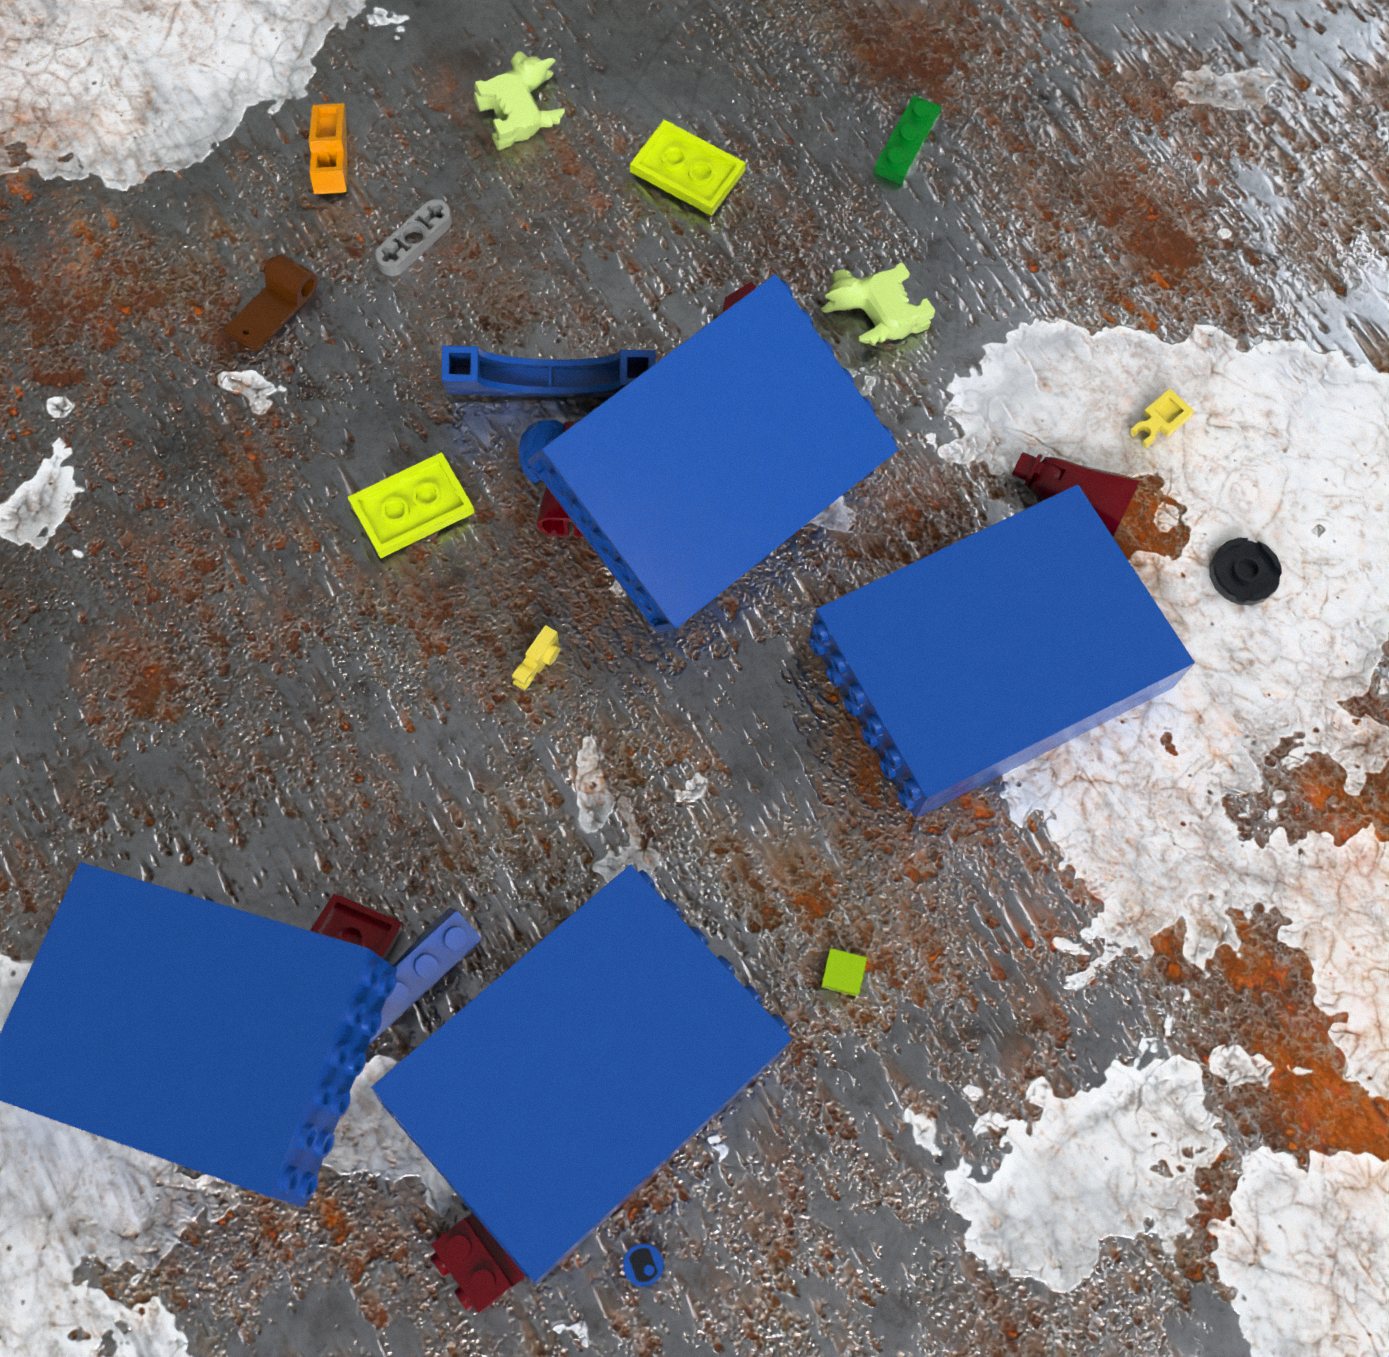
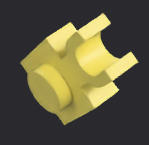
[1130,388,1194,449]
[512,625,561,691]

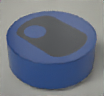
[623,1243,664,1287]

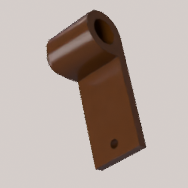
[223,254,318,352]

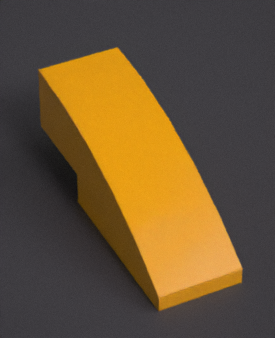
[309,103,347,194]

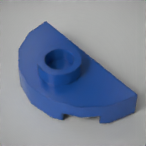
[518,420,564,483]

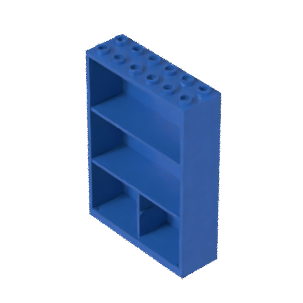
[527,274,899,632]
[808,484,1195,819]
[0,862,398,1208]
[371,864,792,1287]

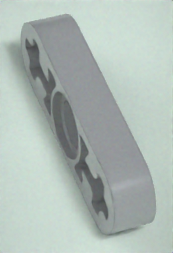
[375,200,452,276]

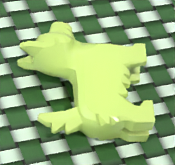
[474,51,565,150]
[821,263,935,346]

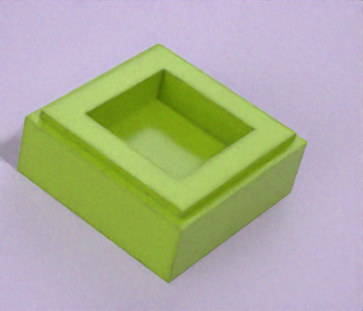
[821,948,867,997]

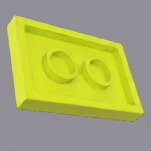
[630,120,746,216]
[348,452,475,559]

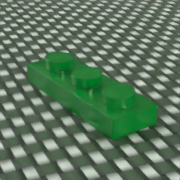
[874,95,942,185]

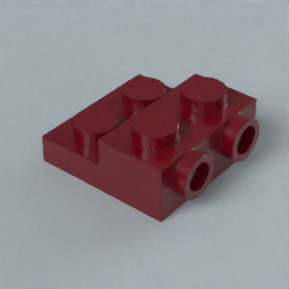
[310,893,403,960]
[430,1213,526,1313]

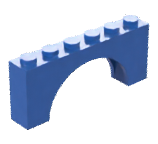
[442,345,656,398]

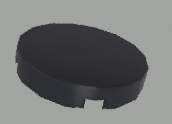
[1210,538,1282,606]

